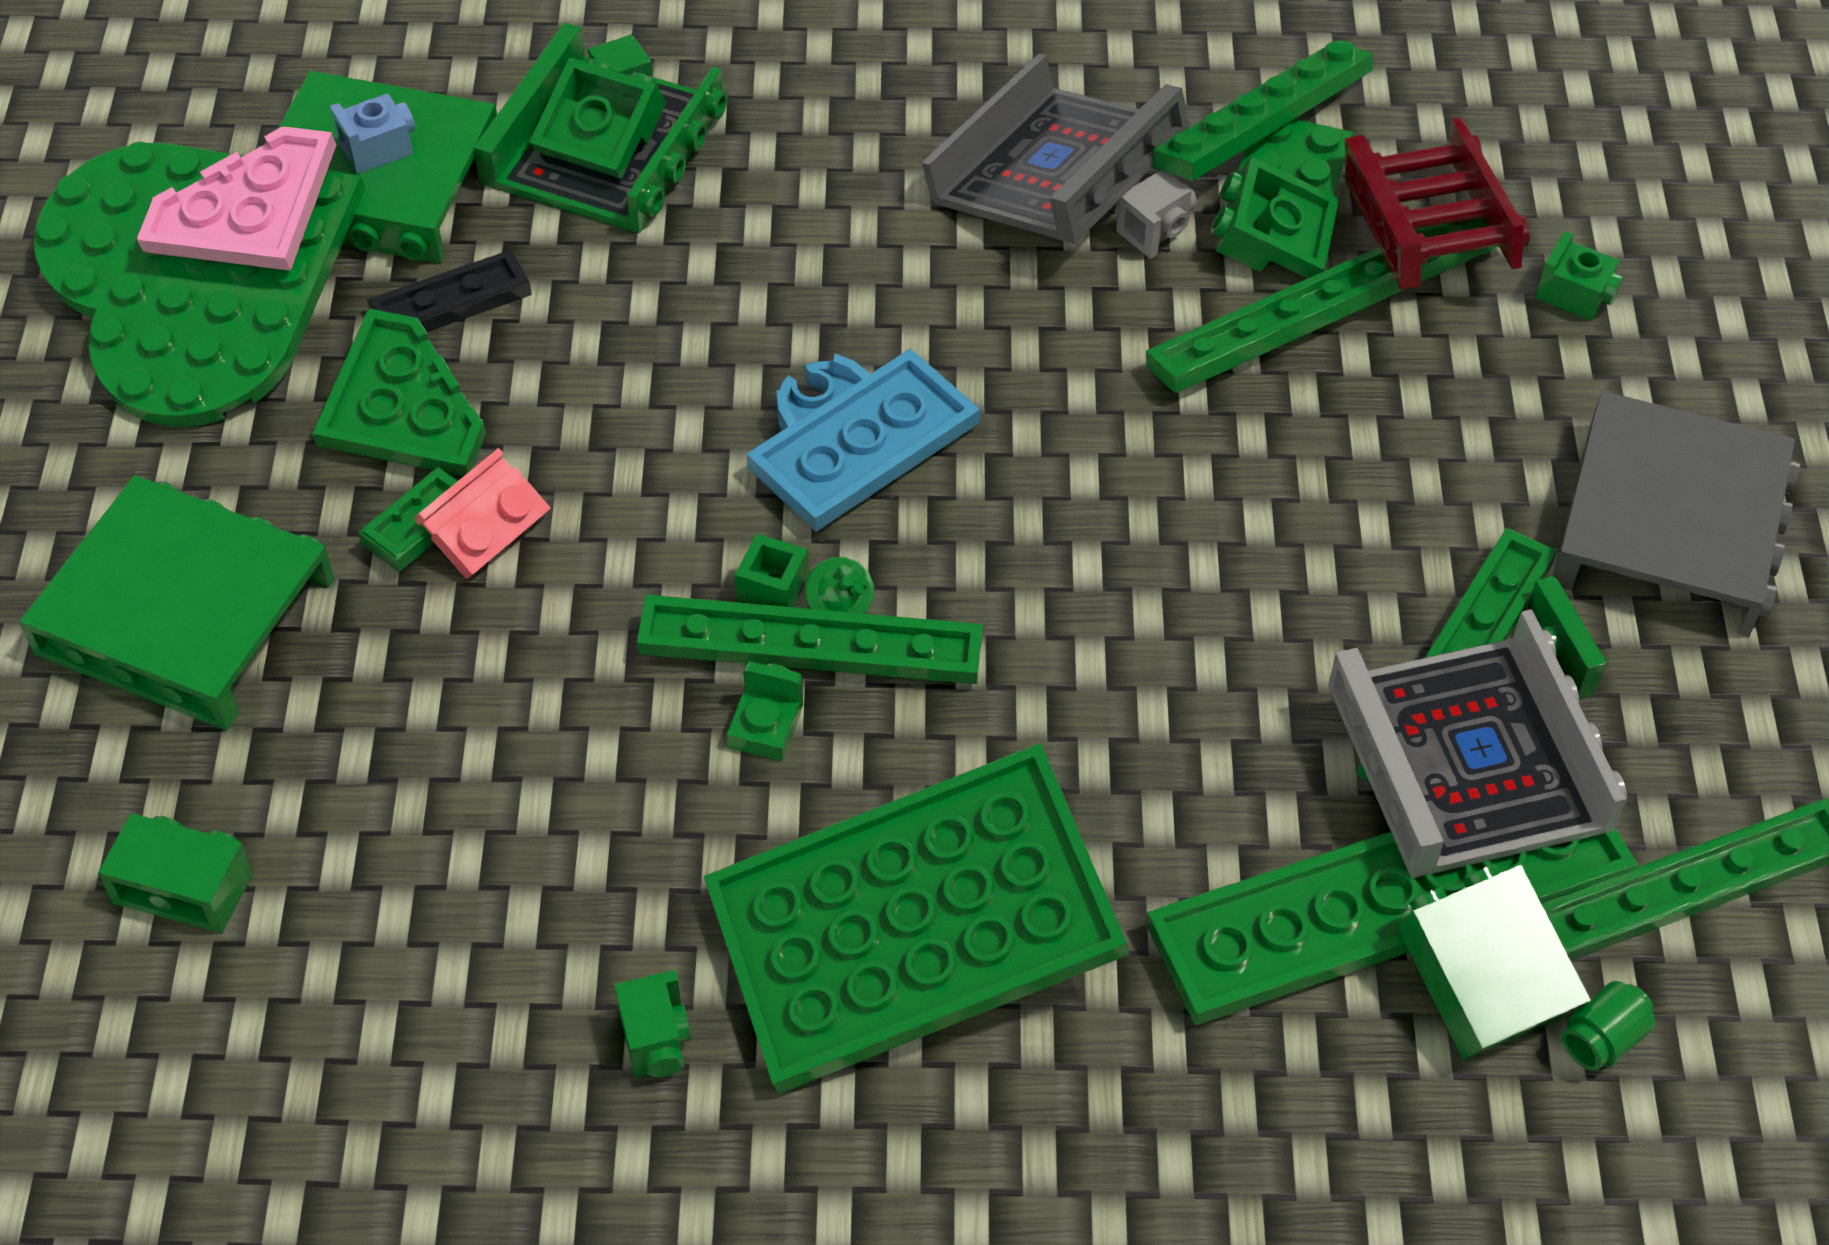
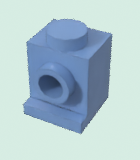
[330,93,415,174]

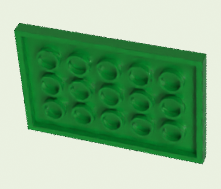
[704,743,1130,1094]

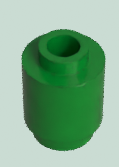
[1561,981,1655,1071]

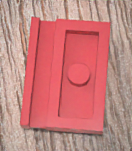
[414,448,551,580]

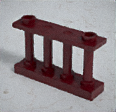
[1345,117,1530,290]

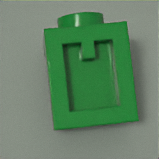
[727,661,803,761]

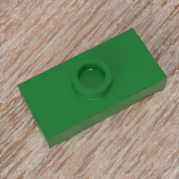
[358,467,458,572]
[1526,576,1607,700]

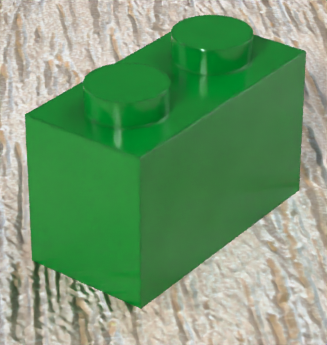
[98,813,253,934]

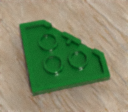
[312,308,486,477]

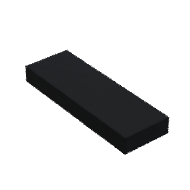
[367,249,532,332]

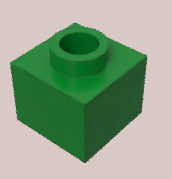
[735,533,809,607]

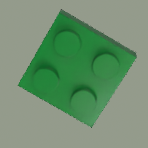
[1238,119,1354,197]

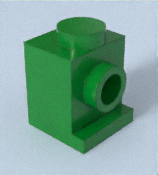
[1536,231,1624,321]
[614,969,691,1078]

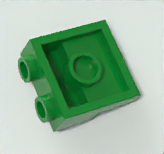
[529,57,667,179]
[1211,156,1339,278]

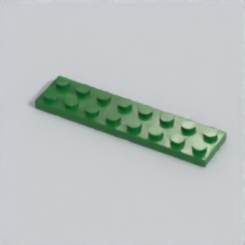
[1145,828,1638,1026]

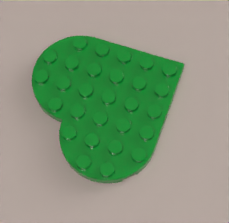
[34,142,366,427]

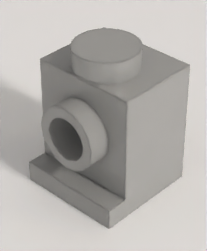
[1116,170,1197,259]

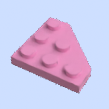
[137,126,336,271]

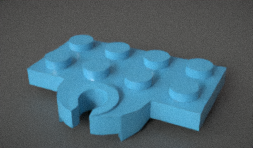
[746,348,980,532]

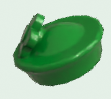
[805,557,874,614]

